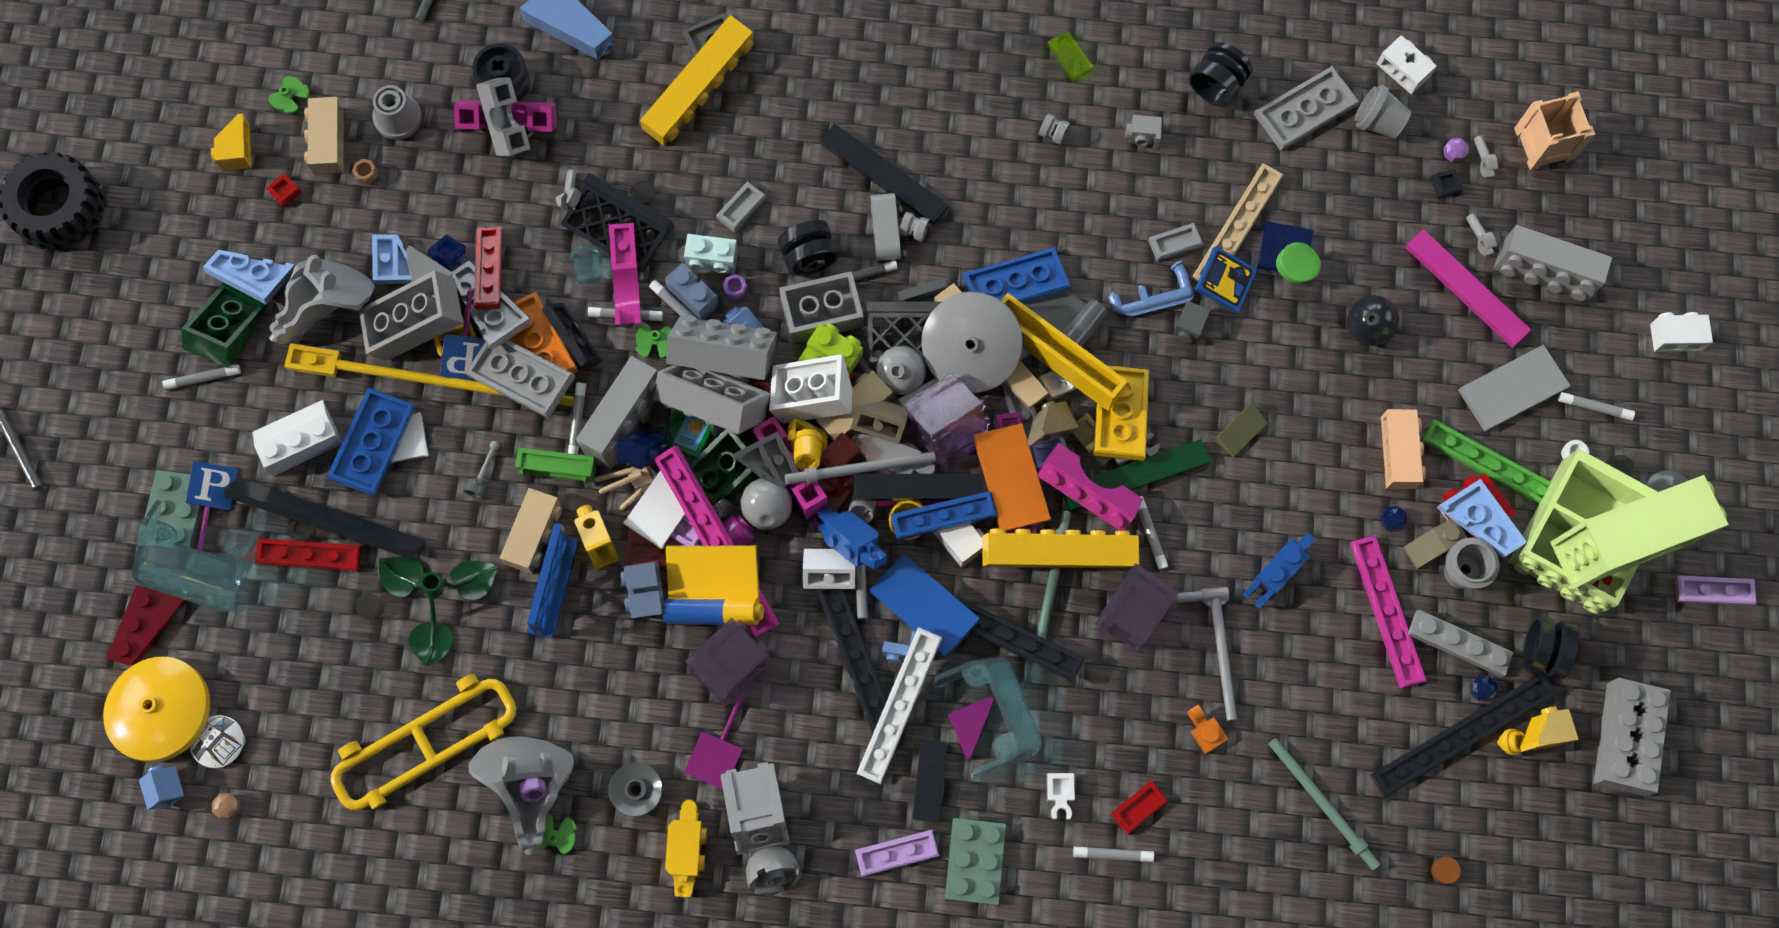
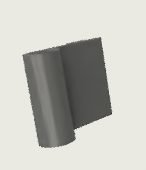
[1024,291,1108,347]

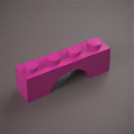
[454,100,557,132]
[753,416,828,520]
[1037,443,1143,531]

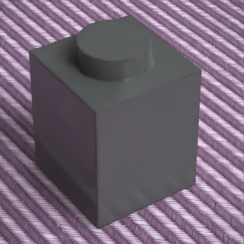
[1173,301,1210,344]

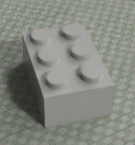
[779,271,864,343]

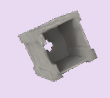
[721,762,790,855]

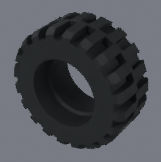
[0,152,105,250]

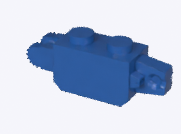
[818,507,886,569]
[1243,533,1315,609]

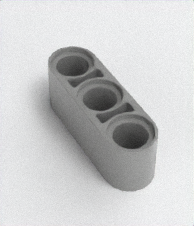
[870,193,901,262]

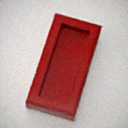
[1111,780,1168,835]

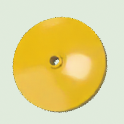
[103,657,210,763]

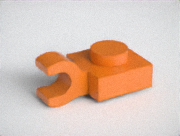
[1187,705,1228,754]

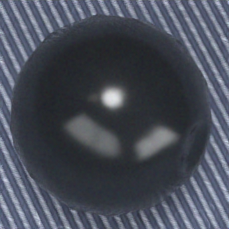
[1347,295,1399,346]

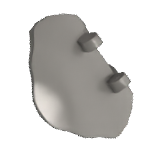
[269,255,375,344]
[469,736,574,855]

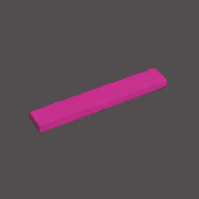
[1405,229,1531,348]
[1350,535,1427,689]

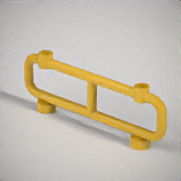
[330,673,516,811]

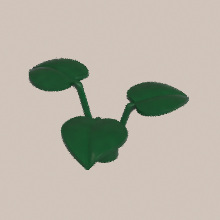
[378,556,498,666]

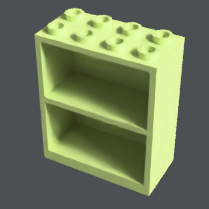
[1508,449,1658,614]
[1550,475,1729,590]

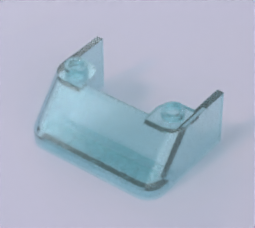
[132,500,259,612]
[933,657,1042,780]

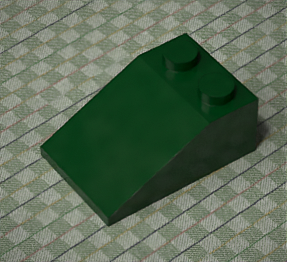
[181,283,268,368]
[689,429,760,510]

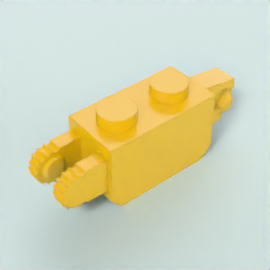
[665,799,707,898]

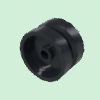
[472,43,531,102]
[777,220,839,277]
[1522,615,1579,680]

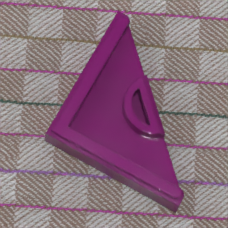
[948,696,994,760]

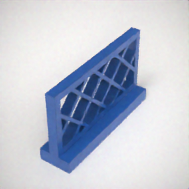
[527,523,579,640]

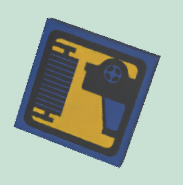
[1194,246,1257,313]

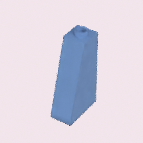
[520,0,615,60]

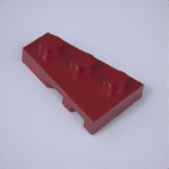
[106,585,188,666]

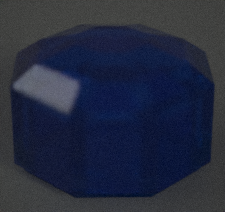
[1380,506,1407,532]
[1470,676,1497,702]

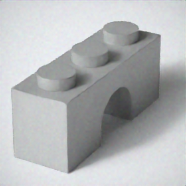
[476,77,530,156]

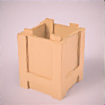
[1514,91,1595,170]

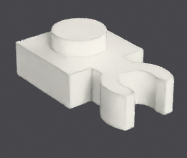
[1047,773,1075,820]

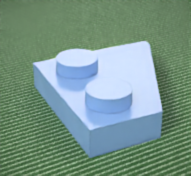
[372,234,411,284]

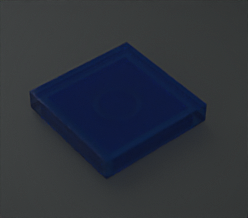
[1257,221,1313,272]

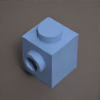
[139,765,184,810]

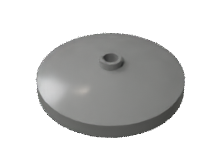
[922,291,1023,393]

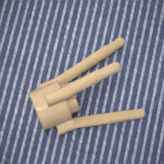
[594,463,654,510]

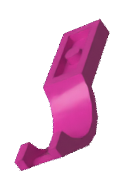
[609,223,641,327]

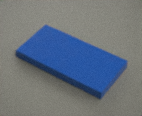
[962,247,1071,304]
[327,388,416,497]
[870,554,981,659]

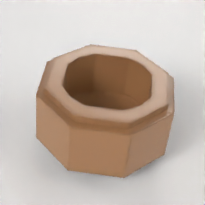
[352,159,378,185]
[212,793,240,820]

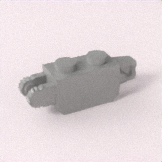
[849,432,935,474]

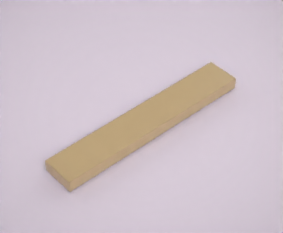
[1192,163,1284,283]
[934,283,1048,410]

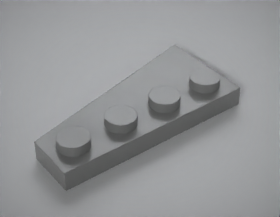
[452,261,531,351]

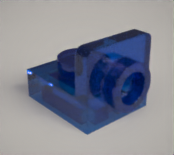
[427,234,466,271]

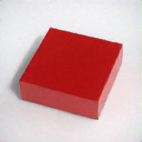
[266,173,302,208]

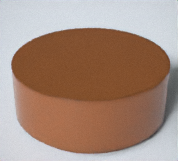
[1431,857,1461,884]

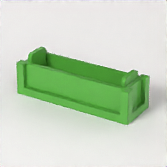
[515,448,597,485]

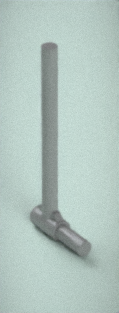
[1176,587,1237,721]

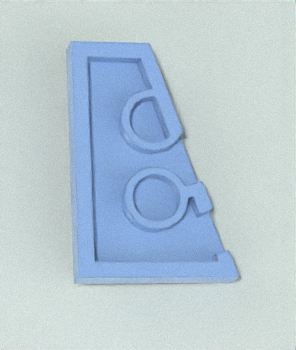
[203,250,295,304]
[1437,479,1527,558]

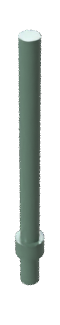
[1036,511,1072,639]
[1268,738,1380,871]

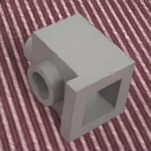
[1125,115,1162,150]

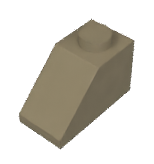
[850,401,909,444]
[1027,401,1079,446]
[1403,519,1467,569]

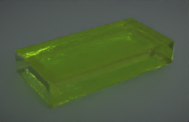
[1047,31,1093,81]

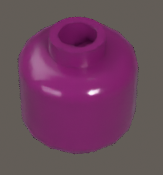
[723,515,755,546]

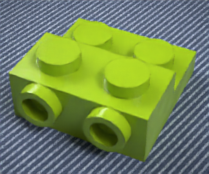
[797,323,863,375]

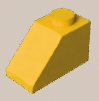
[211,114,251,171]
[1520,706,1579,752]

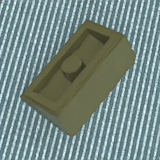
[1215,402,1267,457]

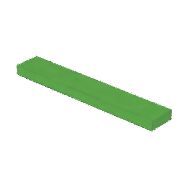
[1421,419,1551,505]

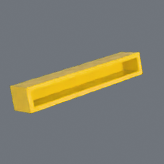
[640,15,754,145]
[1001,293,1128,411]
[982,529,1139,569]

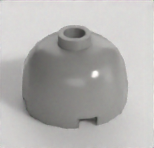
[876,346,927,395]
[746,846,801,895]

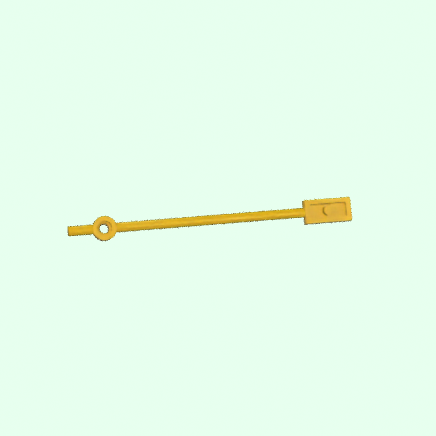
[284,343,574,407]

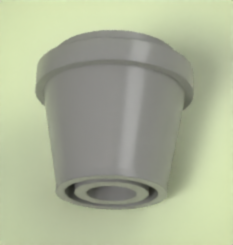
[372,85,422,140]
[1354,85,1411,139]
[1444,538,1500,590]

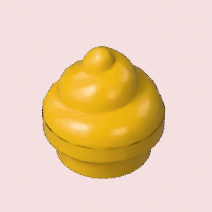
[1497,729,1525,755]

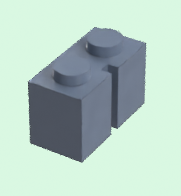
[665,263,719,320]
[621,561,664,618]

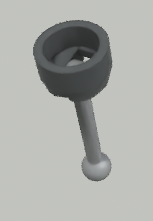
[463,441,500,499]

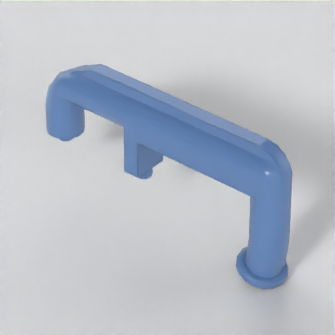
[1108,260,1194,317]

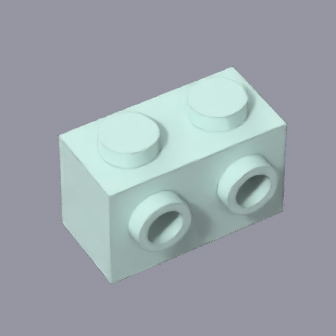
[684,234,738,274]

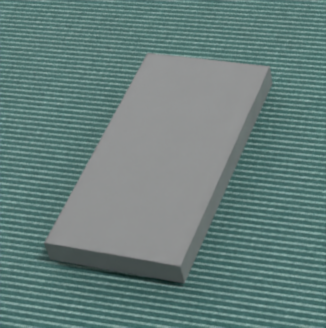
[1254,66,1360,151]
[465,340,575,419]
[1458,345,1570,432]

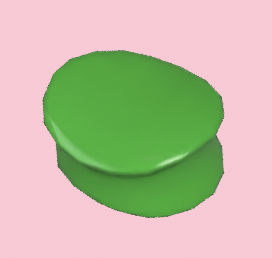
[1276,242,1321,284]

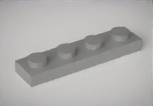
[1407,610,1513,677]

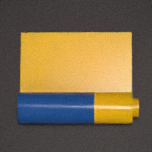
[663,545,764,625]

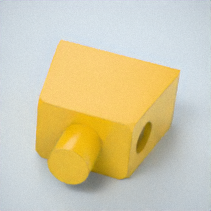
[574,505,620,570]

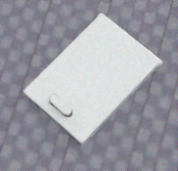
[391,412,429,463]
[624,471,686,549]

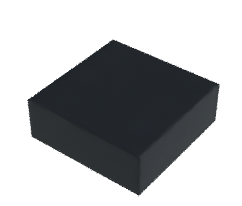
[1430,169,1463,199]

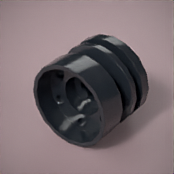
[1189,42,1253,107]

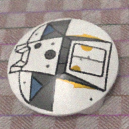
[190,715,246,769]

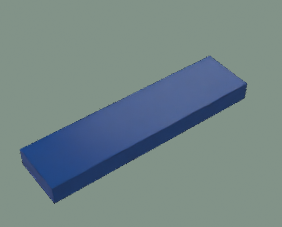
[891,491,997,541]

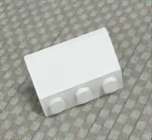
[769,354,853,424]
[253,400,342,476]

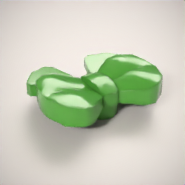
[269,76,310,114]
[636,325,672,359]
[538,814,577,854]

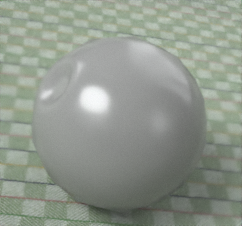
[740,478,793,530]

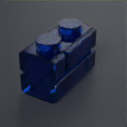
[616,427,669,470]

